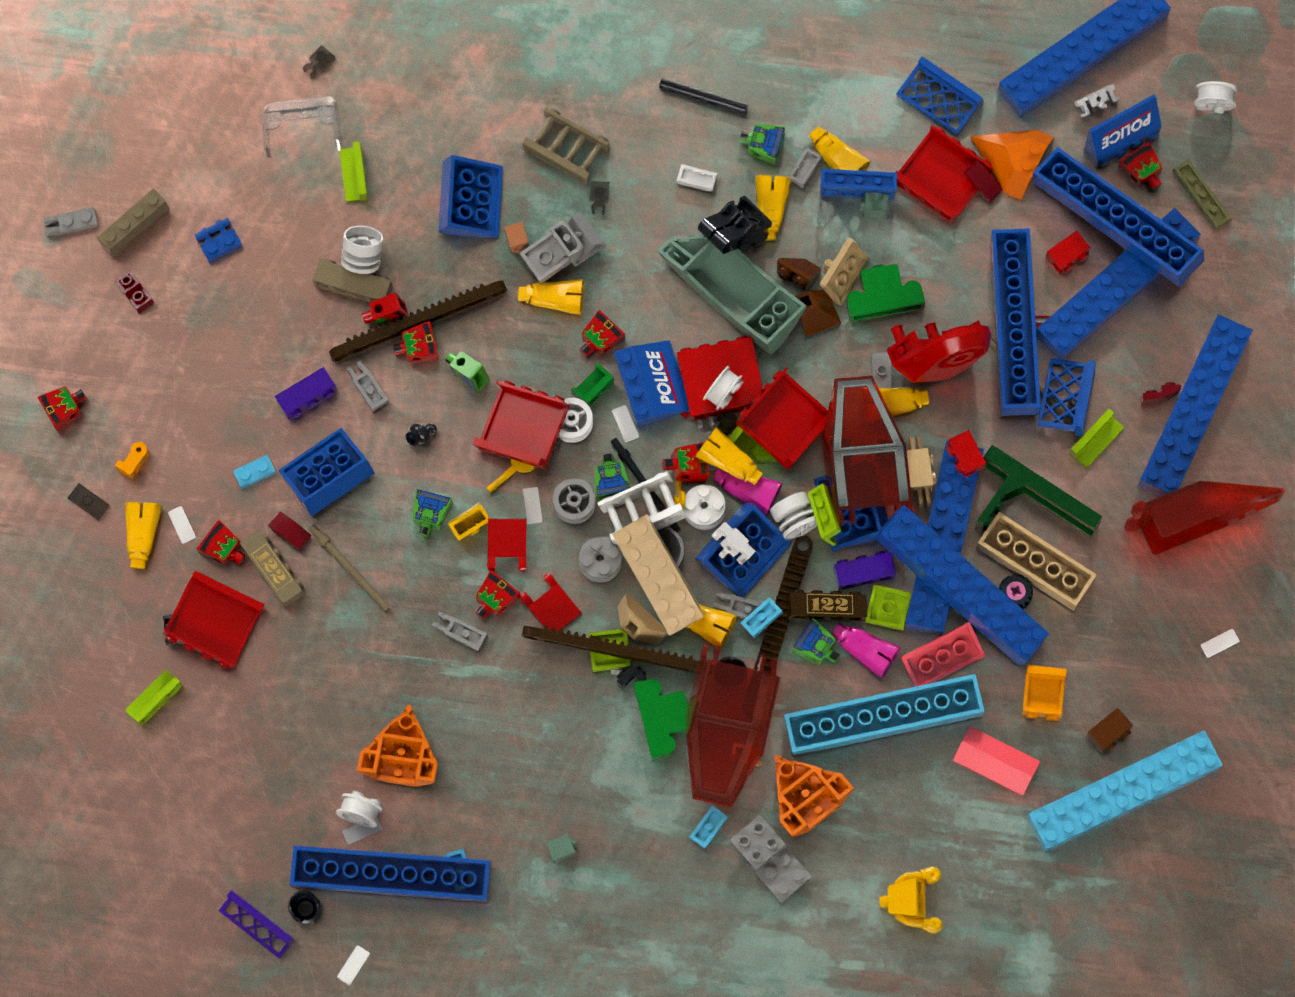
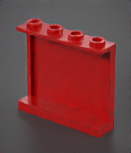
[896,125,993,224]
[677,336,763,422]
[736,367,835,470]
[472,380,570,470]
[163,570,265,669]

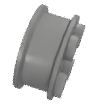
[553,479,596,524]
[579,537,622,583]

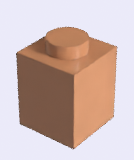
[504,222,529,254]

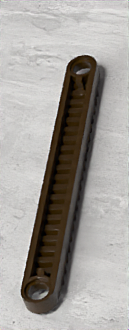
[329,280,507,362]
[742,536,813,718]
[521,625,713,676]

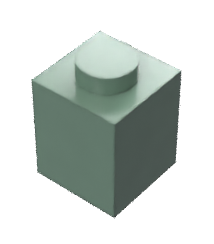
[860,192,888,218]
[546,834,578,864]

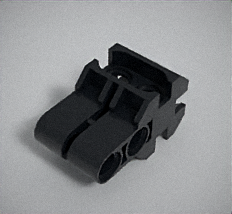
[698,196,773,254]

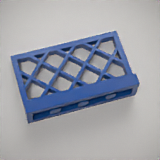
[896,56,983,136]
[820,169,897,200]
[1037,358,1096,436]

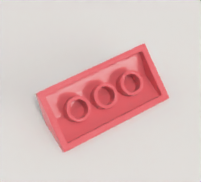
[901,622,985,687]
[953,726,1040,796]

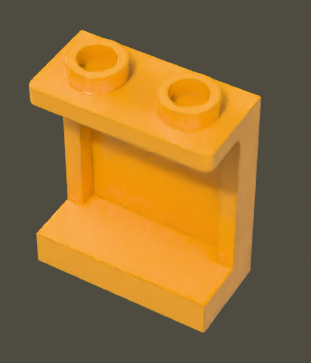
[1022,665,1067,721]

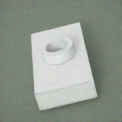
[676,164,717,192]

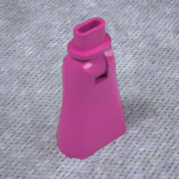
[713,468,783,516]
[831,623,901,679]

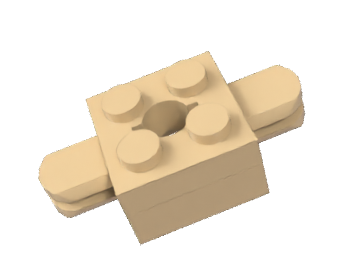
[905,435,936,510]

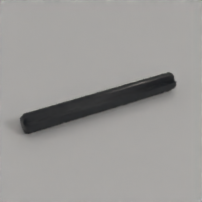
[659,78,748,115]

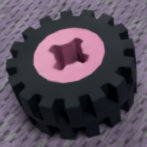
[999,574,1033,609]

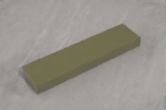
[1173,160,1232,231]

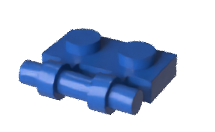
[194,217,242,263]

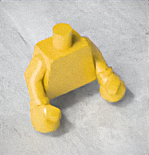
[879,867,943,934]

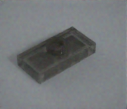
[68,483,110,521]

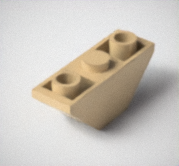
[617,593,668,646]

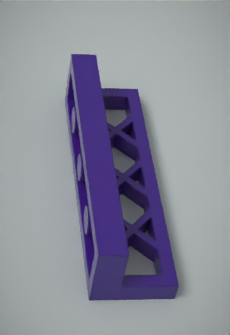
[218,890,295,959]

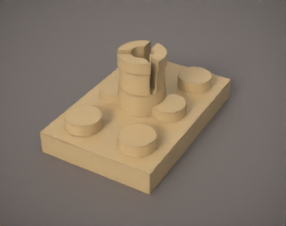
[820,238,869,306]

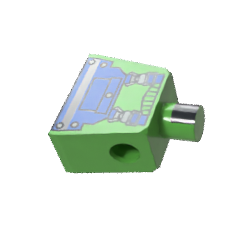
[739,124,785,166]
[445,351,490,393]
[595,454,631,501]
[413,489,453,537]
[792,618,841,665]

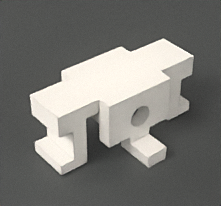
[1074,84,1120,117]
[711,522,755,565]

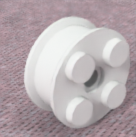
[1195,81,1237,114]
[703,366,744,410]
[558,398,593,443]
[684,485,726,530]
[336,791,383,828]

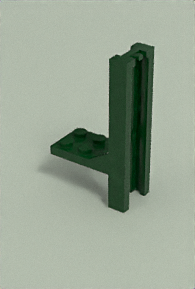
[975,445,1102,538]

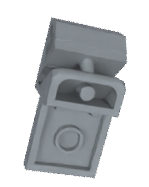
[520,214,606,284]
[730,815,812,903]

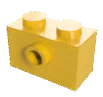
[447,502,490,541]

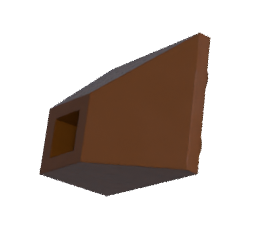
[777,258,821,291]
[795,290,841,337]

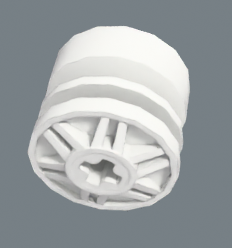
[341,226,383,274]
[770,492,817,540]

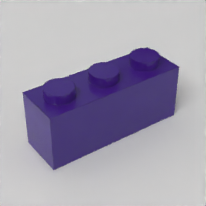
[275,367,337,420]
[833,551,896,591]

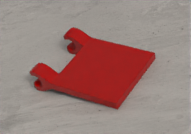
[487,519,527,571]
[520,573,582,632]

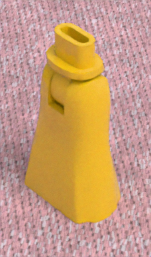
[809,126,871,171]
[755,175,791,241]
[518,279,585,315]
[861,387,929,424]
[695,427,763,485]
[125,502,162,569]
[686,604,737,650]

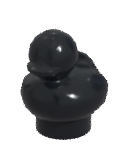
[406,423,437,446]

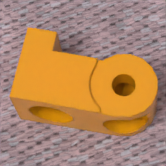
[115,442,149,480]

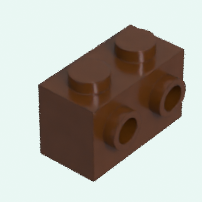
[1086,708,1133,753]

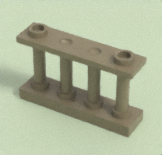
[522,107,610,185]

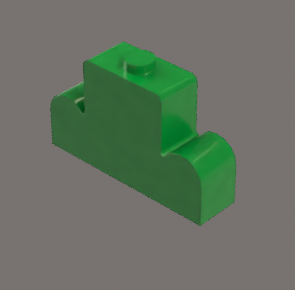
[847,264,925,322]
[633,679,691,761]

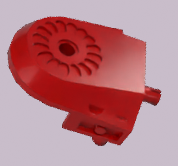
[887,320,992,383]

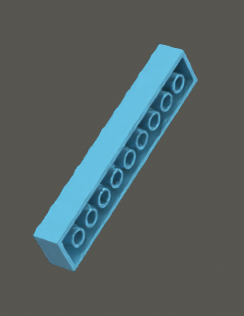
[784,674,984,757]
[1027,730,1223,853]

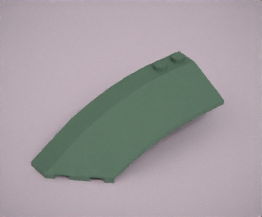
[657,235,807,355]

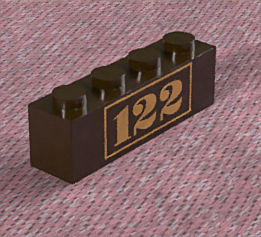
[787,590,867,621]

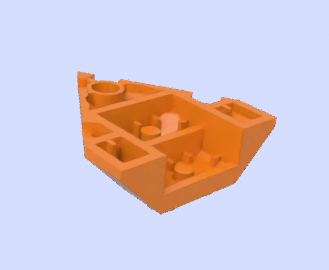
[970,129,1054,201]
[357,704,438,787]
[774,755,854,838]

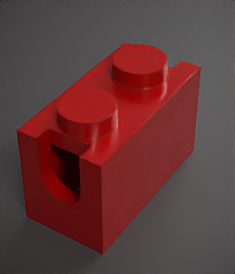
[1045,230,1091,274]
[946,430,986,478]

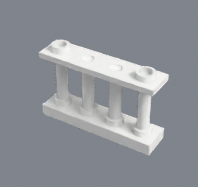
[597,472,687,547]

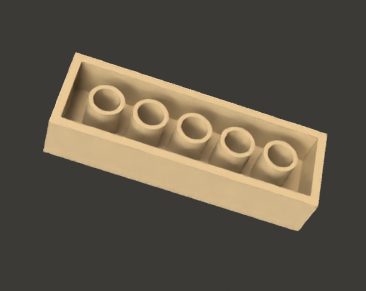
[976,512,1097,611]
[612,515,705,636]

